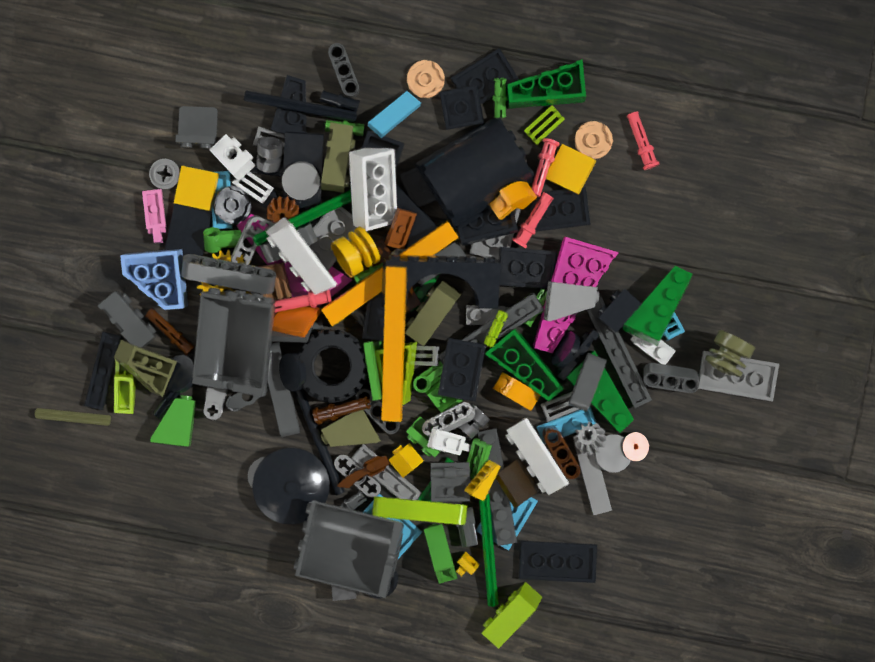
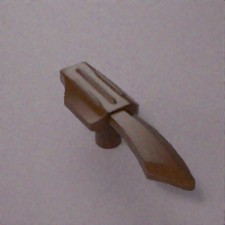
[338,456,390,488]

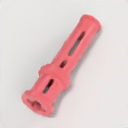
[627,111,660,170]
[531,138,560,197]
[512,192,554,249]
[274,289,332,313]

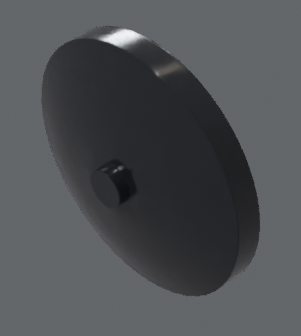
[252,447,329,524]

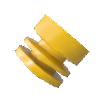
[331,226,380,278]

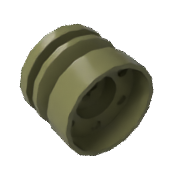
[704,330,755,378]

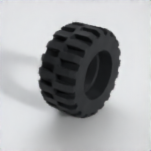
[297,329,368,402]

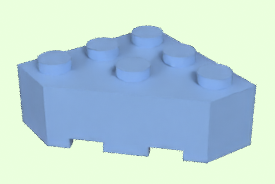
[120,249,188,310]

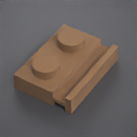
[258,262,292,301]

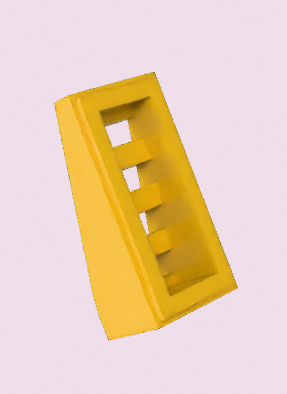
[464,460,500,501]

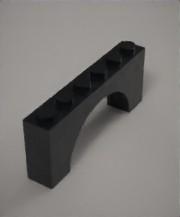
[381,255,501,309]

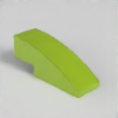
[114,360,136,414]

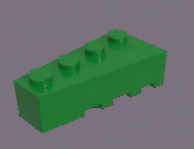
[507,59,586,109]
[623,266,693,346]
[485,328,564,401]
[566,351,634,433]

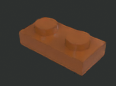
[384,208,417,250]

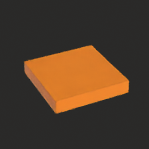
[272,306,321,337]

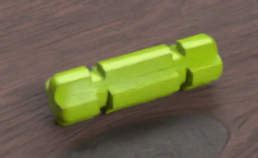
[484,310,508,347]

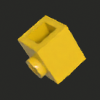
[389,443,424,478]

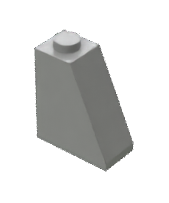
[543,281,599,321]

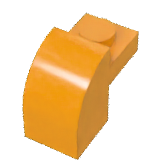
[489,181,537,220]
[493,372,541,411]

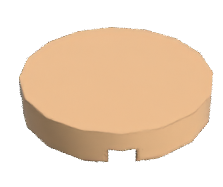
[407,60,445,98]
[574,121,613,159]

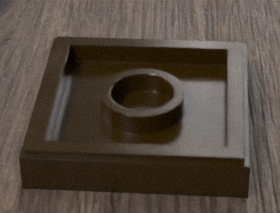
[495,458,540,508]

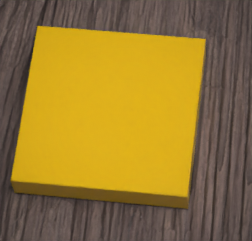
[546,144,596,195]
[174,166,219,211]

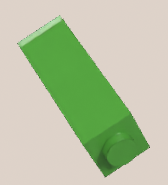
[150,395,196,447]
[424,524,458,584]

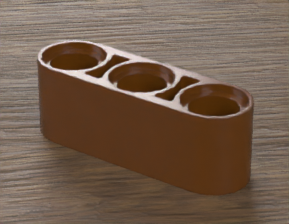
[543,426,580,479]

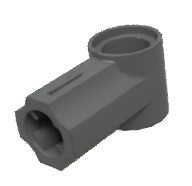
[456,507,478,547]

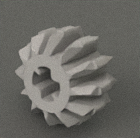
[573,421,607,455]

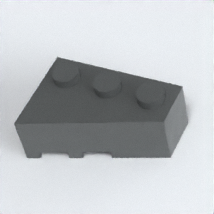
[97,291,156,348]

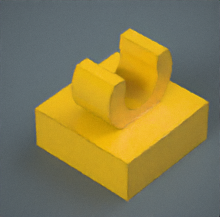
[456,551,480,576]

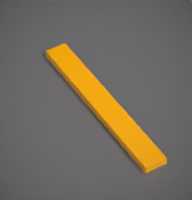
[321,221,459,326]
[382,266,407,422]

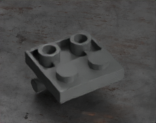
[431,462,470,502]

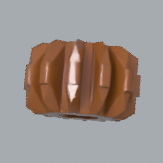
[267,196,299,223]

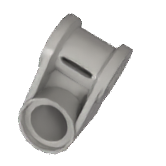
[204,386,228,420]

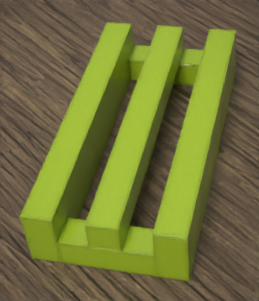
[524,105,565,145]

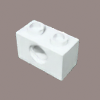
[210,135,256,181]

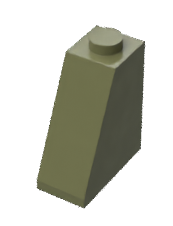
[320,410,381,447]

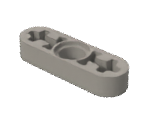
[422,402,475,438]
[334,455,381,497]

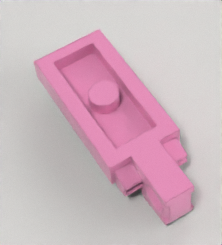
[142,189,166,244]

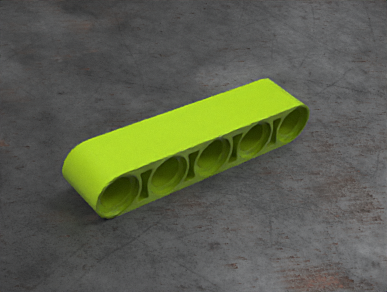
[372,497,467,525]

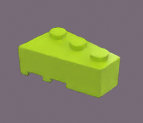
[375,342,417,405]
[482,582,542,649]

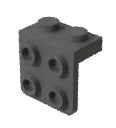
[176,106,218,149]

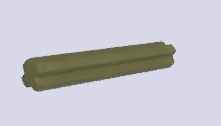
[35,408,111,426]

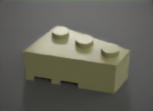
[321,122,356,193]
[405,280,462,346]
[114,340,177,397]

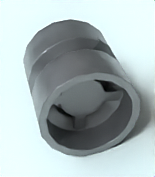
[256,137,283,173]
[458,403,490,439]

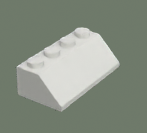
[349,148,397,231]
[266,217,337,295]
[505,418,569,495]

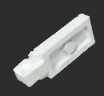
[629,333,675,365]
[427,428,471,455]

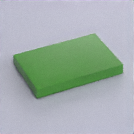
[363,341,383,400]

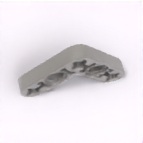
[231,215,276,265]

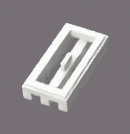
[232,172,274,204]

